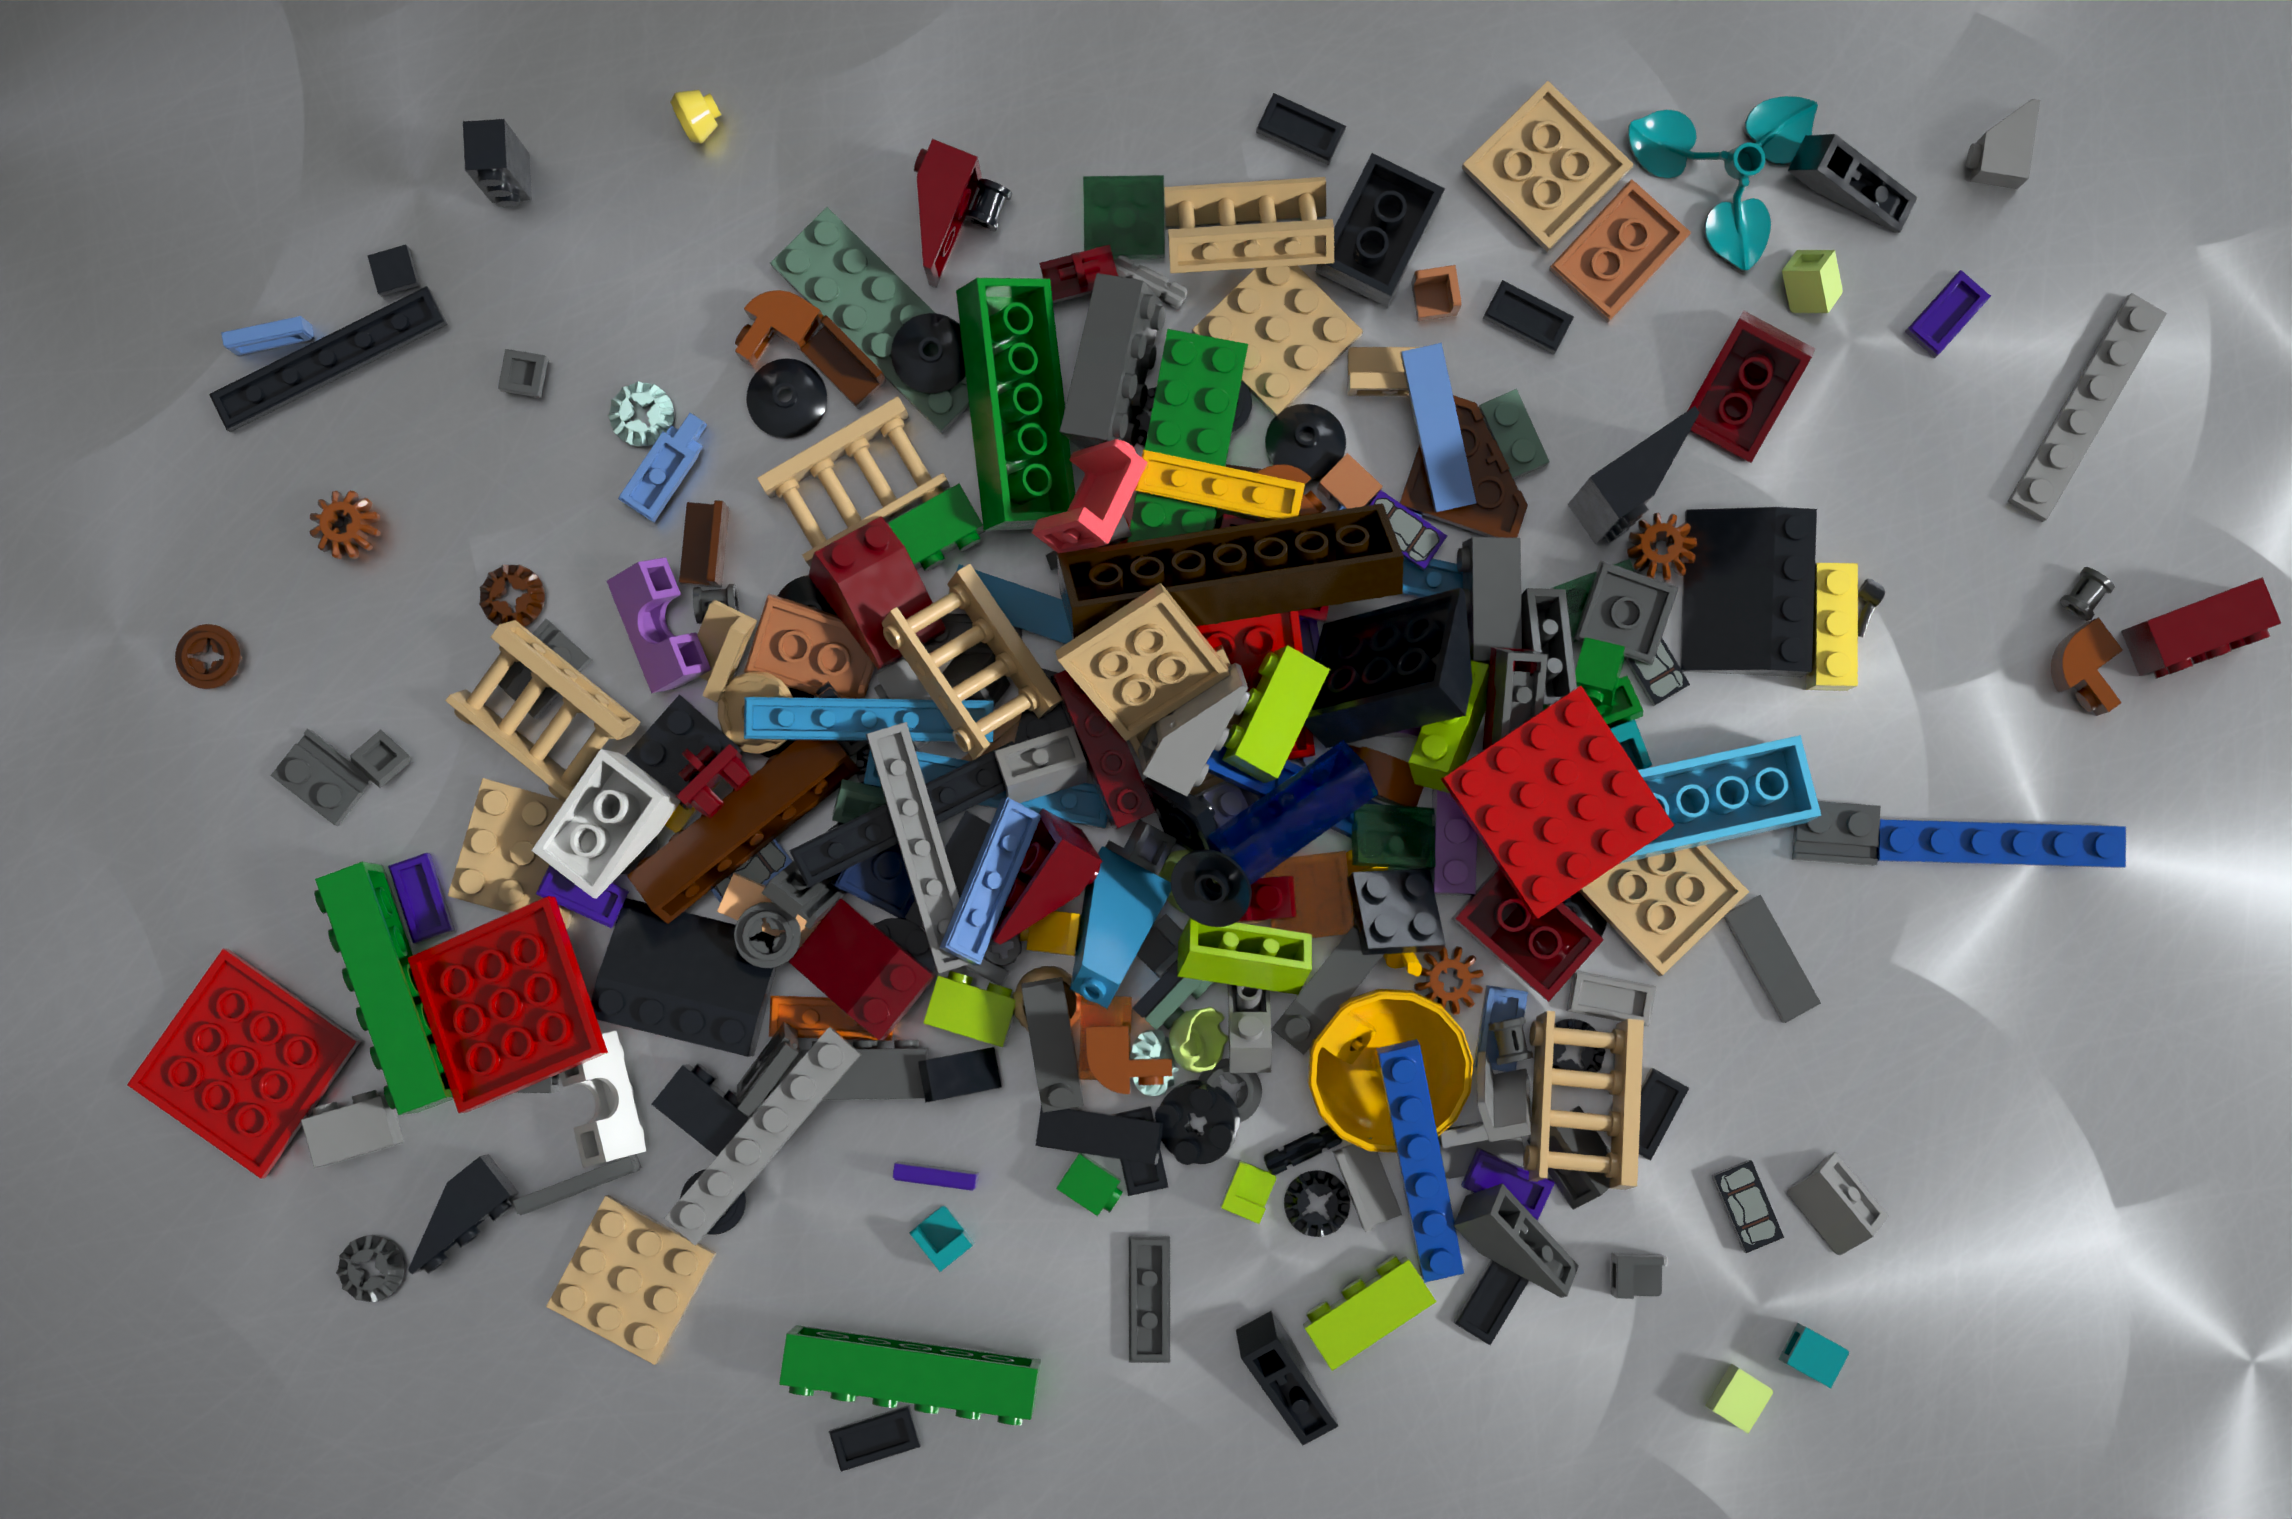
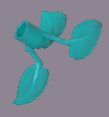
[1628,96,1818,271]

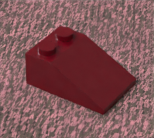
[914,139,982,288]
[1687,311,1815,463]
[808,516,946,670]
[992,808,1102,945]
[1451,866,1604,1002]
[789,898,936,1041]

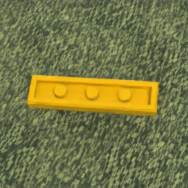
[1134,450,1305,520]

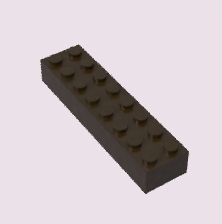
[1057,503,1404,639]

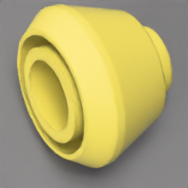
[670,90,721,144]

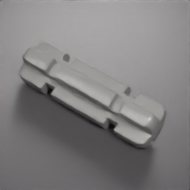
[1115,255,1187,309]

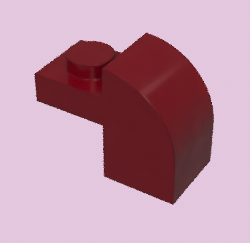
[1215,876,1296,923]

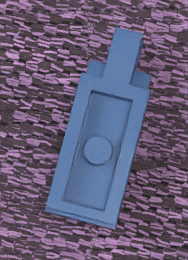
[618,413,707,522]

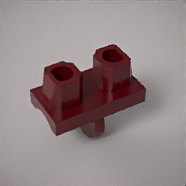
[1039,244,1119,303]
[676,744,752,819]

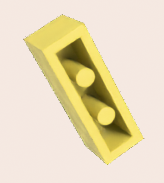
[1806,563,1858,691]

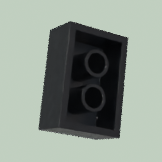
[1315,153,1445,307]

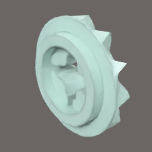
[608,381,674,447]
[1130,1030,1179,1096]

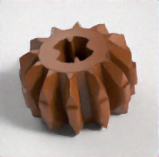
[309,490,380,559]
[1627,513,1697,583]
[1414,946,1484,1015]

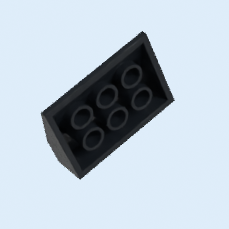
[1568,406,1700,544]
[1680,507,1817,677]
[1304,587,1473,748]
[591,898,777,1057]

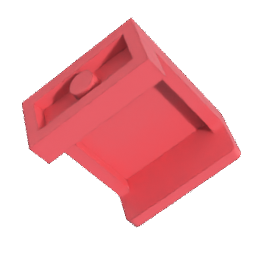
[1032,439,1148,553]

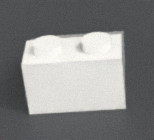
[531,749,681,899]

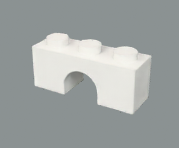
[560,1031,646,1168]

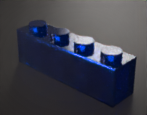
[1208,740,1379,885]

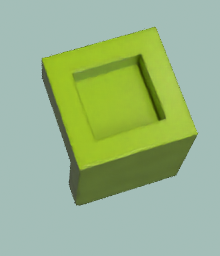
[1220,1160,1276,1224]

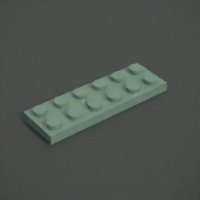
[770,207,969,434]

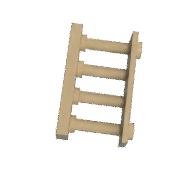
[1164,177,1334,273]
[757,396,950,567]
[881,564,1062,760]
[445,620,641,801]
[1523,1011,1644,1190]

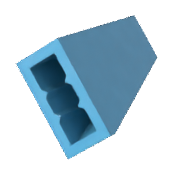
[1070,846,1172,1009]

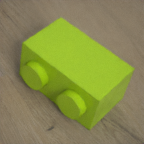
[923,971,1016,1048]

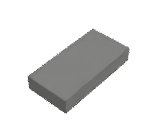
[1566,971,1656,1026]

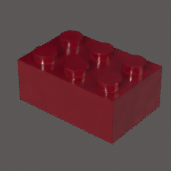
[2121,577,2281,679]

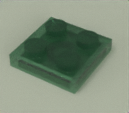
[1083,175,1165,259]

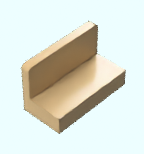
[1348,347,1420,396]
[697,600,757,702]

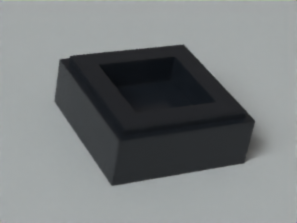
[367,244,420,297]

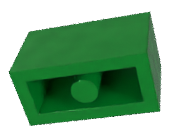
[888,483,985,571]

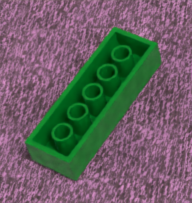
[956,278,1075,531]
[1127,329,1248,543]
[314,861,453,1115]
[779,1325,1041,1425]

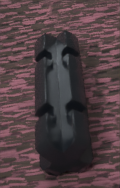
[1264,1125,1342,1175]

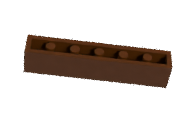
[627,740,860,924]

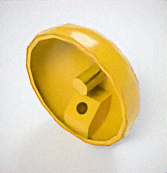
[1307,988,1473,1153]

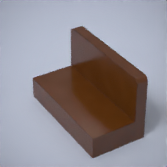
[800,315,887,409]
[679,500,729,588]

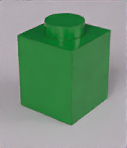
[1575,637,1625,707]
[1056,1153,1123,1216]

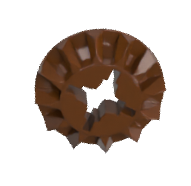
[479,565,545,627]
[175,624,243,690]

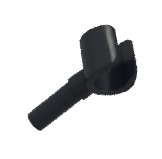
[1858,579,1885,638]

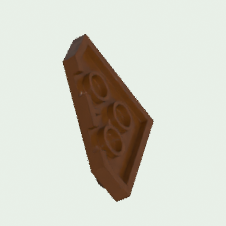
[1400,395,1528,538]

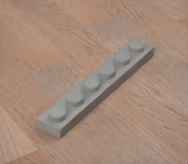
[2007,293,2167,522]
[866,722,970,974]
[664,1027,862,1246]

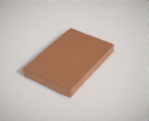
[1549,179,1691,323]
[744,594,875,699]

